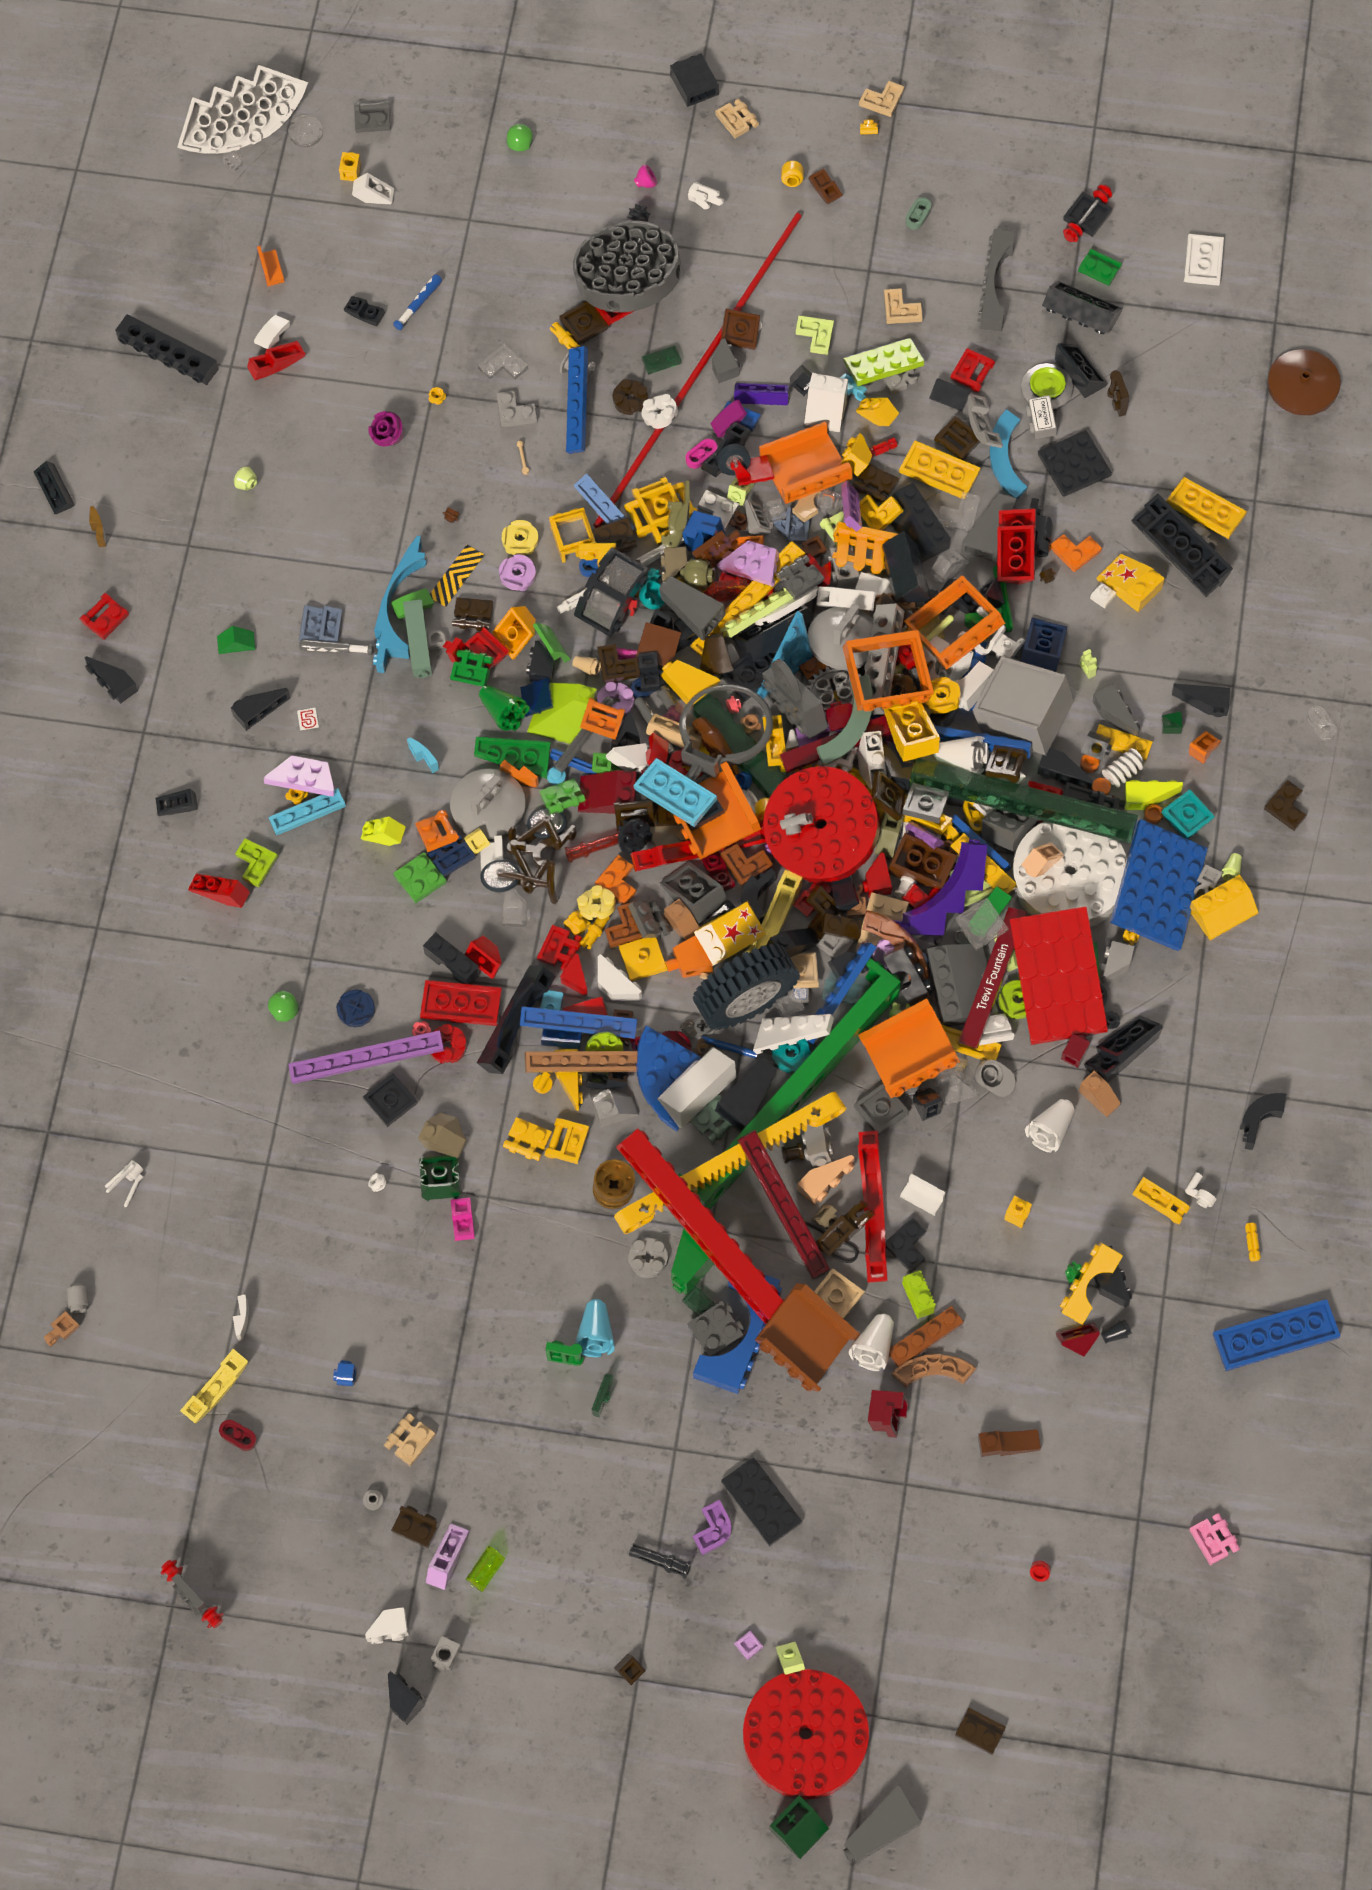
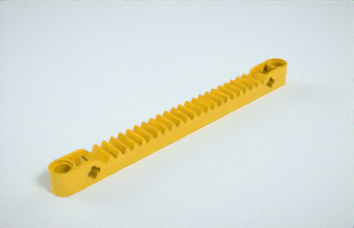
[614,1091,847,1234]

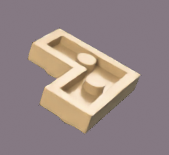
[859,81,905,117]
[884,289,922,324]

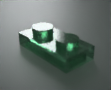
[642,346,682,375]

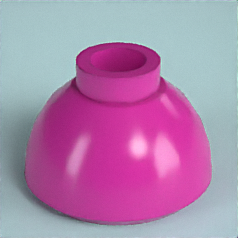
[634,164,657,188]

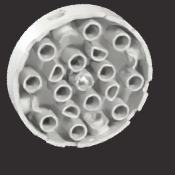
[1012,816,1127,927]

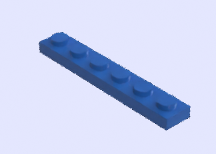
[566,346,588,454]
[805,942,877,1044]
[520,1006,638,1039]

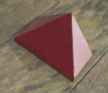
[1056,1322,1100,1357]

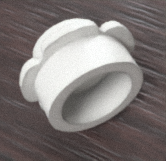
[368,1173,386,1192]

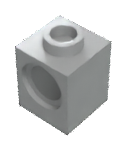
[431,1636,462,1671]

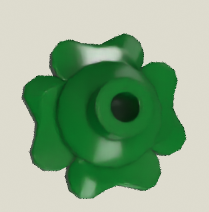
[1065,1261,1082,1283]

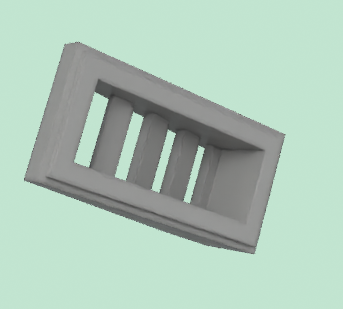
[745,500,771,536]

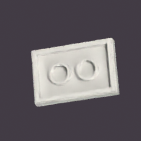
[1184,234,1224,286]

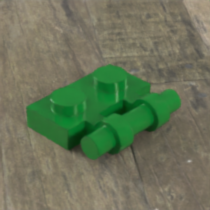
[450,649,494,687]

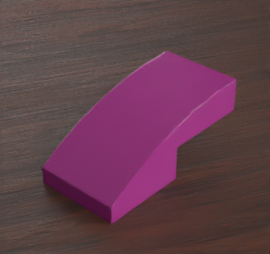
[710,400,747,438]

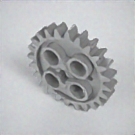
[805,667,861,718]

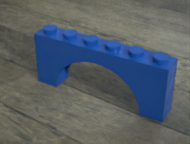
[693,1275,783,1394]

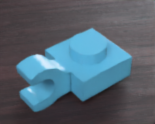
[840,373,867,401]

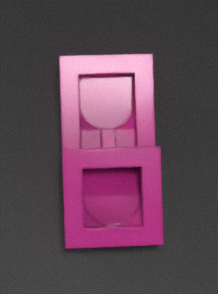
[451,1197,475,1241]

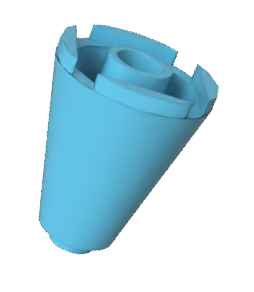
[575,1299,615,1357]

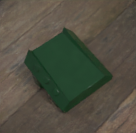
[419,1155,461,1201]

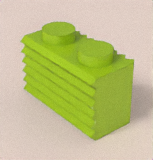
[902,1270,936,1319]

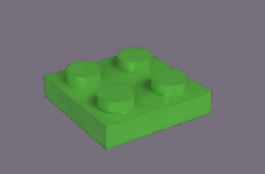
[393,853,447,904]

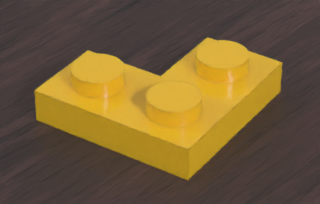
[860,495,904,530]

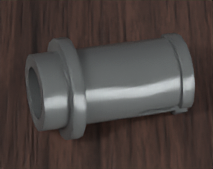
[656,686,677,711]

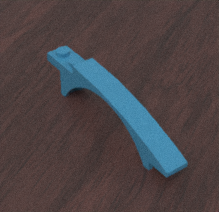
[373,536,427,673]

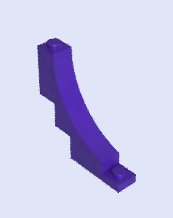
[893,839,987,935]

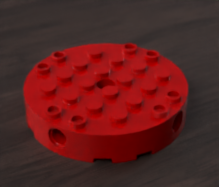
[763,766,880,883]
[743,1669,869,1800]

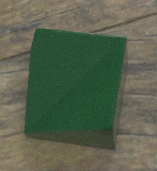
[1161,712,1182,734]

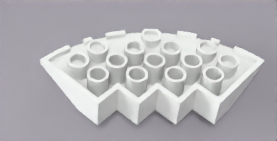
[177,65,308,154]

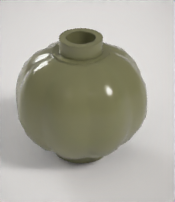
[680,558,715,592]

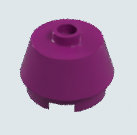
[368,411,405,447]

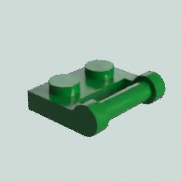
[545,1341,584,1366]

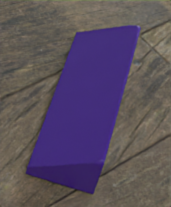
[734,383,789,405]

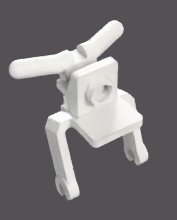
[958,606,1025,659]

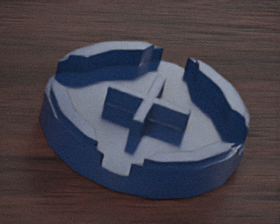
[336,989,375,1028]

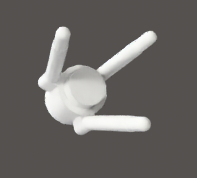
[105,1160,143,1207]

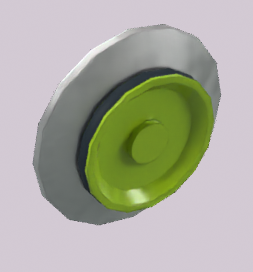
[1021,364,1073,409]

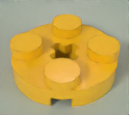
[925,677,961,714]

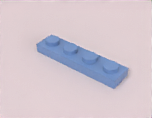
[573,473,636,530]

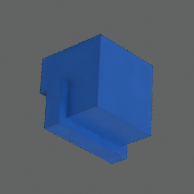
[682,511,726,552]

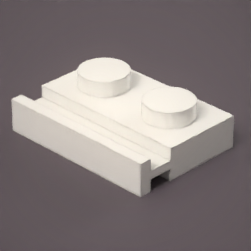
[979,1014,1014,1045]

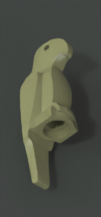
[661,480,690,548]

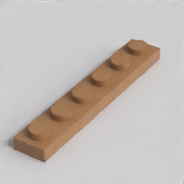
[525,1051,637,1073]

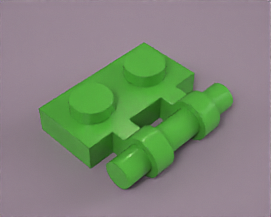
[539,778,586,814]

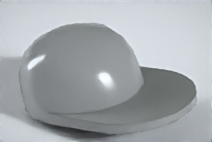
[975,1060,1015,1097]

